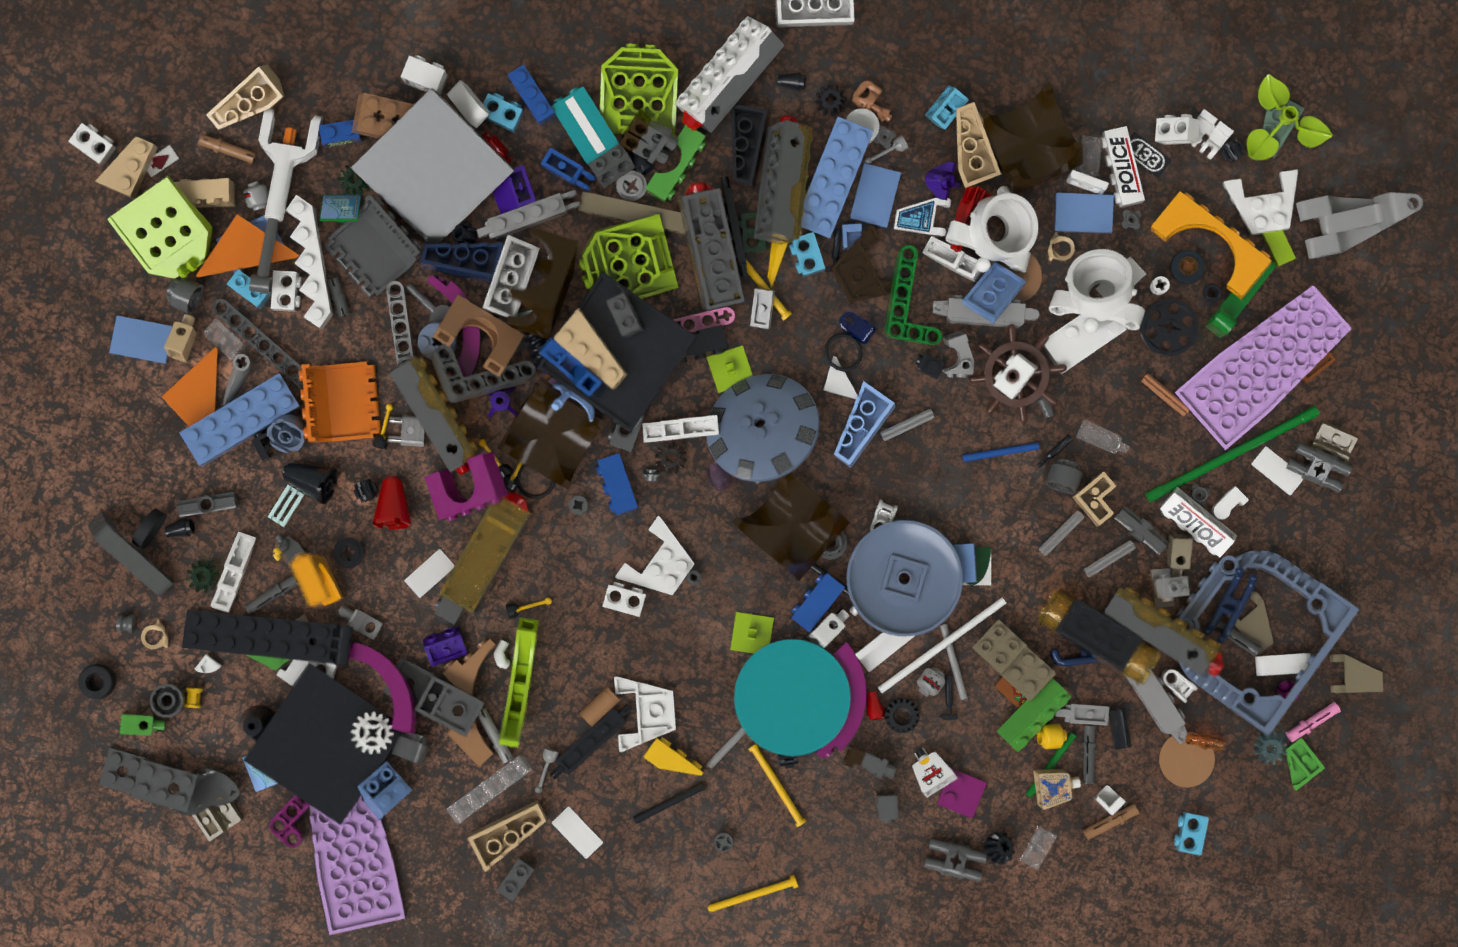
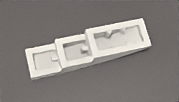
[642,415,719,443]
[211,532,256,613]

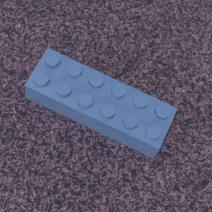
[795,117,874,238]
[180,373,301,467]

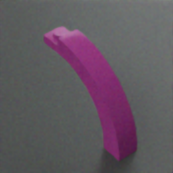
[427,275,482,378]
[349,642,417,734]
[816,642,866,758]

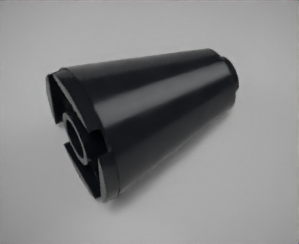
[282,463,338,504]
[240,705,275,743]

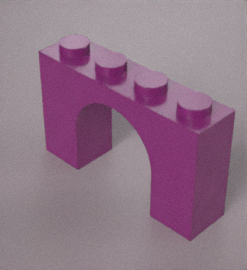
[424,451,508,522]

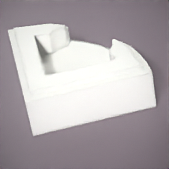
[195,654,222,673]

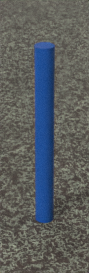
[962,442,1039,462]

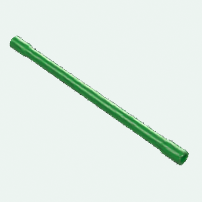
[1145,405,1320,503]

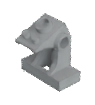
[942,330,974,378]
[1150,568,1190,608]

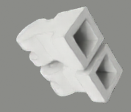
[1191,109,1234,160]

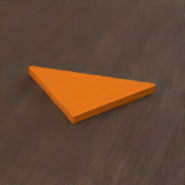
[196,215,299,278]
[162,347,219,427]

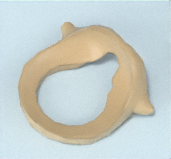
[1048,232,1075,261]
[141,619,169,650]

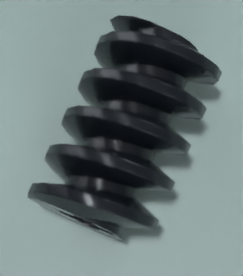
[523,332,546,371]

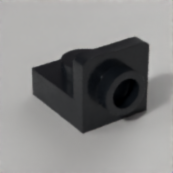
[915,352,945,380]
[251,431,272,462]

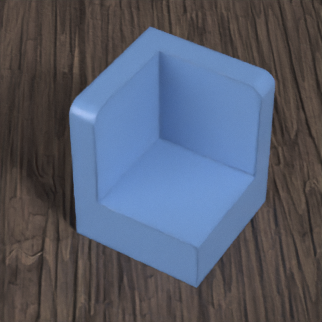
[842,224,862,250]

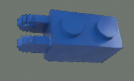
[541,147,596,191]

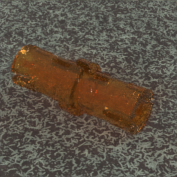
[1185,732,1225,751]

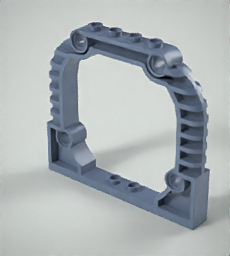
[1174,550,1360,736]

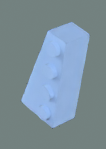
[834,381,896,468]

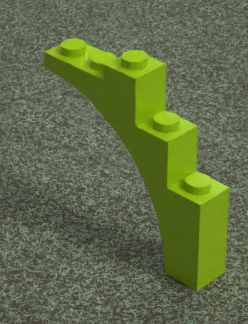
[499,617,539,747]

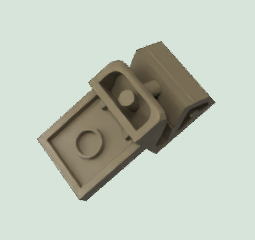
[972,619,1056,702]

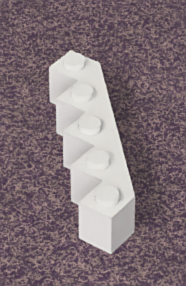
[285,195,333,330]

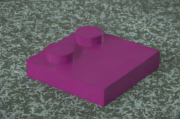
[936,768,987,819]

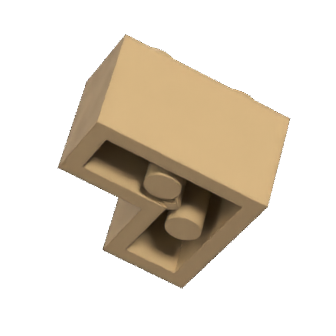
[1072,472,1116,526]

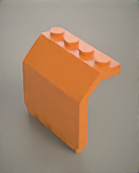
[299,362,381,443]

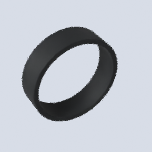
[131,508,166,549]

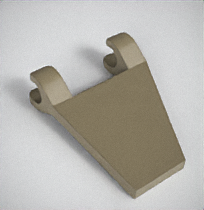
[1225,591,1274,655]
[1330,654,1383,693]

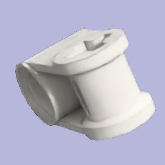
[870,499,898,531]
[1160,669,1198,703]

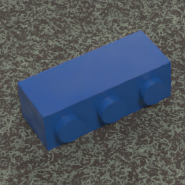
[508,64,556,126]
[595,453,638,516]
[791,572,846,632]

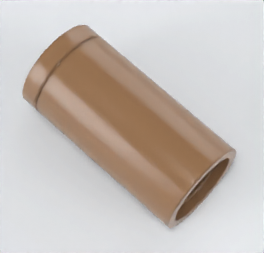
[580,686,620,727]

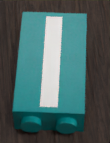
[551,86,619,167]

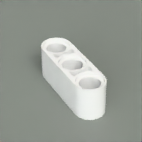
[447,80,490,128]
[1255,653,1311,676]

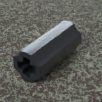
[1109,709,1132,749]

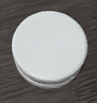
[845,108,880,144]

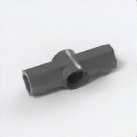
[177,492,237,518]
[1114,506,1169,555]

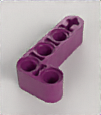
[269,795,311,848]

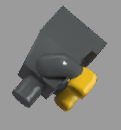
[273,534,305,568]

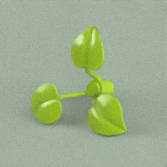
[1246,74,1332,161]

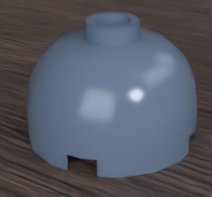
[267,414,306,453]

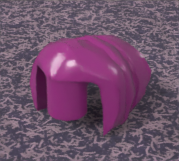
[1276,680,1299,699]

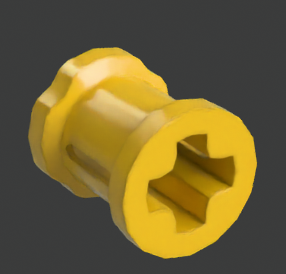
[184,687,203,708]

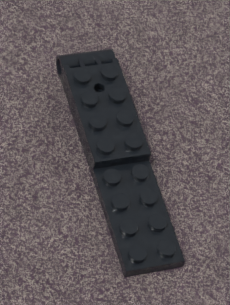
[182,610,353,666]

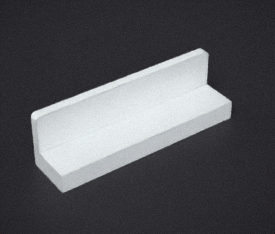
[855,632,916,672]

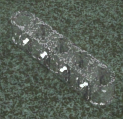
[446,754,533,825]

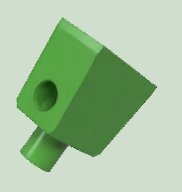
[120,713,165,736]

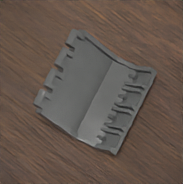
[324,195,422,298]

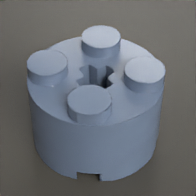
[417,320,458,360]

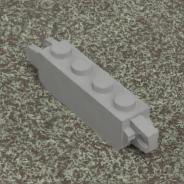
[477,190,581,239]
[933,295,1040,328]
[1124,654,1189,744]

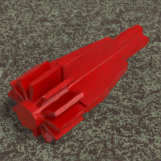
[950,186,991,253]

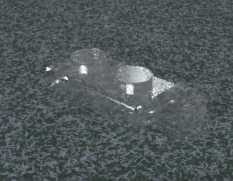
[1075,420,1130,454]

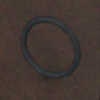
[824,333,863,372]
[516,464,555,499]

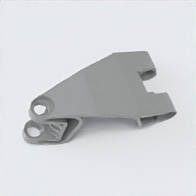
[1296,193,1423,259]

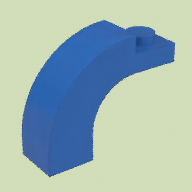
[538,337,602,397]

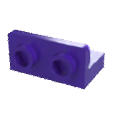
[423,627,468,667]

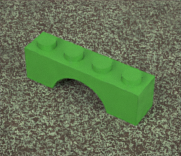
[646,125,707,203]

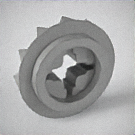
[616,171,647,202]

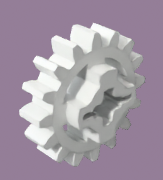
[351,712,394,754]

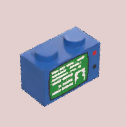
[319,120,363,148]

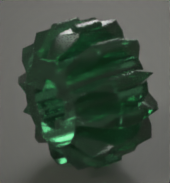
[338,163,369,196]
[186,560,219,593]

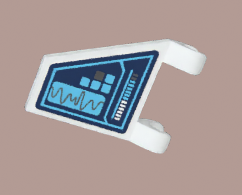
[894,198,951,237]

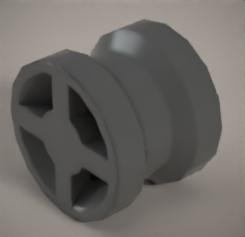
[569,496,589,515]
[116,613,136,633]
[714,832,733,852]

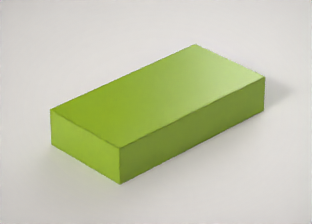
[1262,230,1296,267]

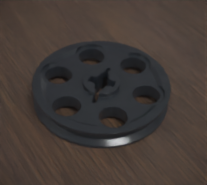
[1140,299,1199,356]

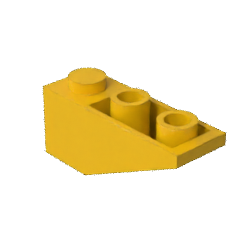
[643,737,704,776]

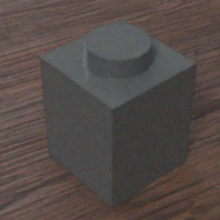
[434,597,465,625]

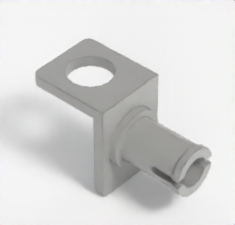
[338,605,383,640]

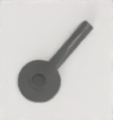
[406,283,450,322]

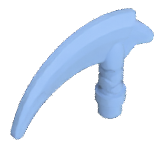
[552,384,595,422]

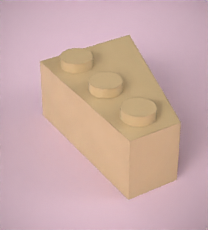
[95,137,158,199]

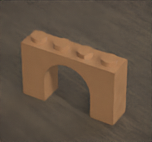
[433,295,524,377]

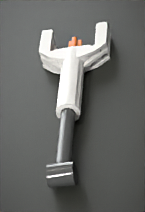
[249,108,323,294]

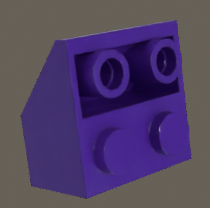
[493,165,536,214]

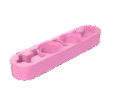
[673,307,735,333]

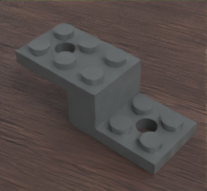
[383,657,485,737]
[99,748,199,813]

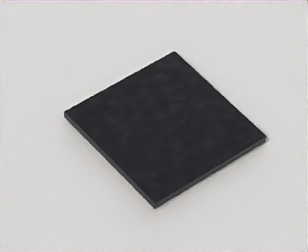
[538,272,697,433]
[243,663,403,825]

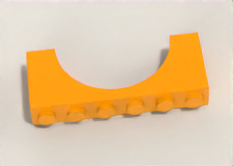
[1151,191,1272,300]
[290,553,344,606]

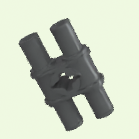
[1286,442,1353,493]
[923,838,987,882]

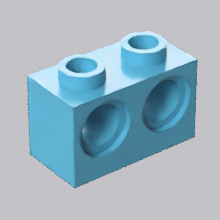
[925,86,969,130]
[483,93,524,133]
[789,232,825,277]
[227,269,272,309]
[1174,812,1209,855]

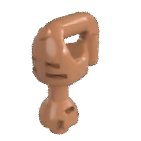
[852,81,892,122]

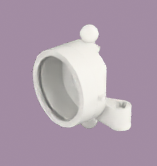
[945,186,1038,273]
[1049,249,1145,333]

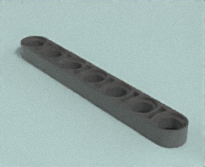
[212,299,303,389]

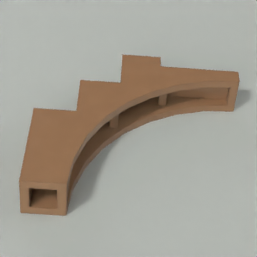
[443,639,496,767]

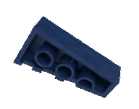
[420,242,504,283]

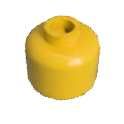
[1037,723,1067,749]

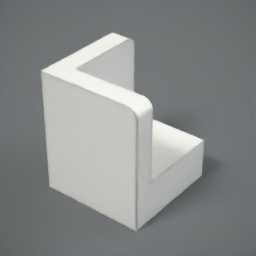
[1094,785,1126,816]

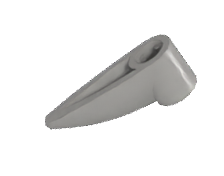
[223,354,253,405]

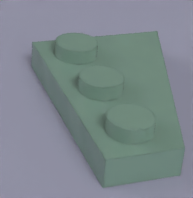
[1262,100,1305,158]

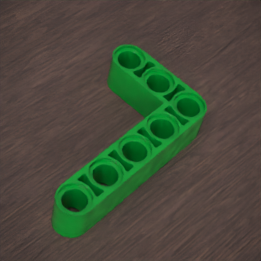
[884,245,942,345]
[1205,259,1277,338]

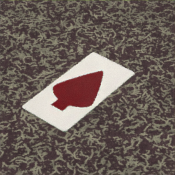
[147,145,179,177]

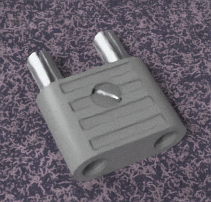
[388,415,425,447]

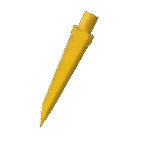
[767,238,791,289]

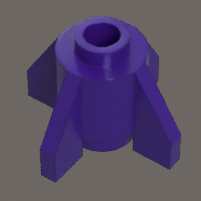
[925,162,961,201]
[488,387,517,418]

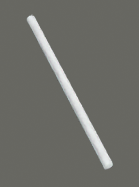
[878,597,1006,693]

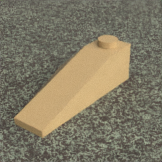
[206,65,284,130]
[956,102,1001,188]

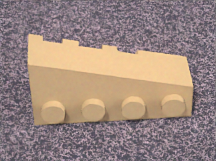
[155,178,236,208]
[553,309,628,389]
[468,800,546,872]

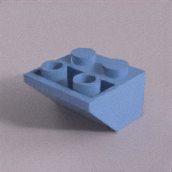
[358,762,412,820]

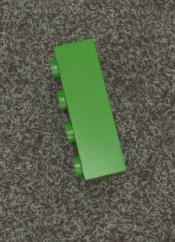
[996,679,1071,752]

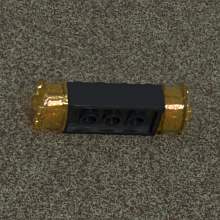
[1038,589,1161,686]

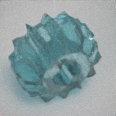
[1254,732,1287,765]

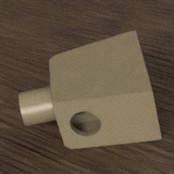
[1167,533,1193,577]

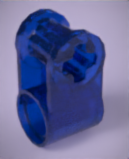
[839,312,877,345]

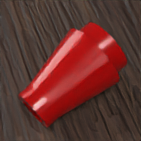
[866,691,885,721]

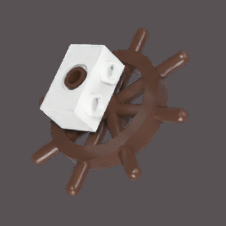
[969,324,1067,423]

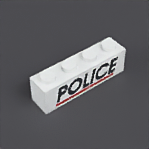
[1100,126,1145,208]
[1160,487,1237,557]

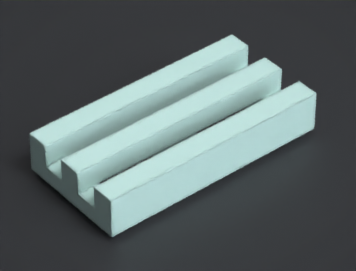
[268,485,305,527]

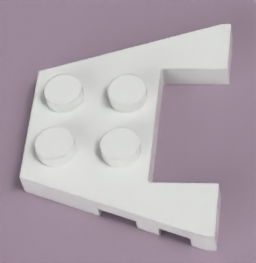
[1223,170,1298,235]
[615,516,694,595]
[614,677,676,752]

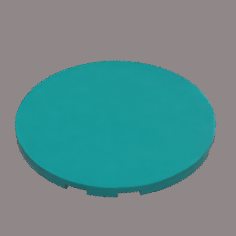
[734,639,850,756]

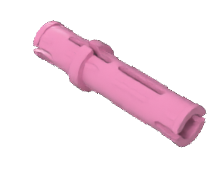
[1286,702,1341,743]

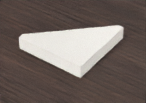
[823,356,858,400]

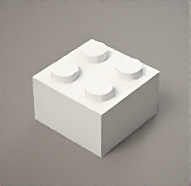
[401,55,448,96]

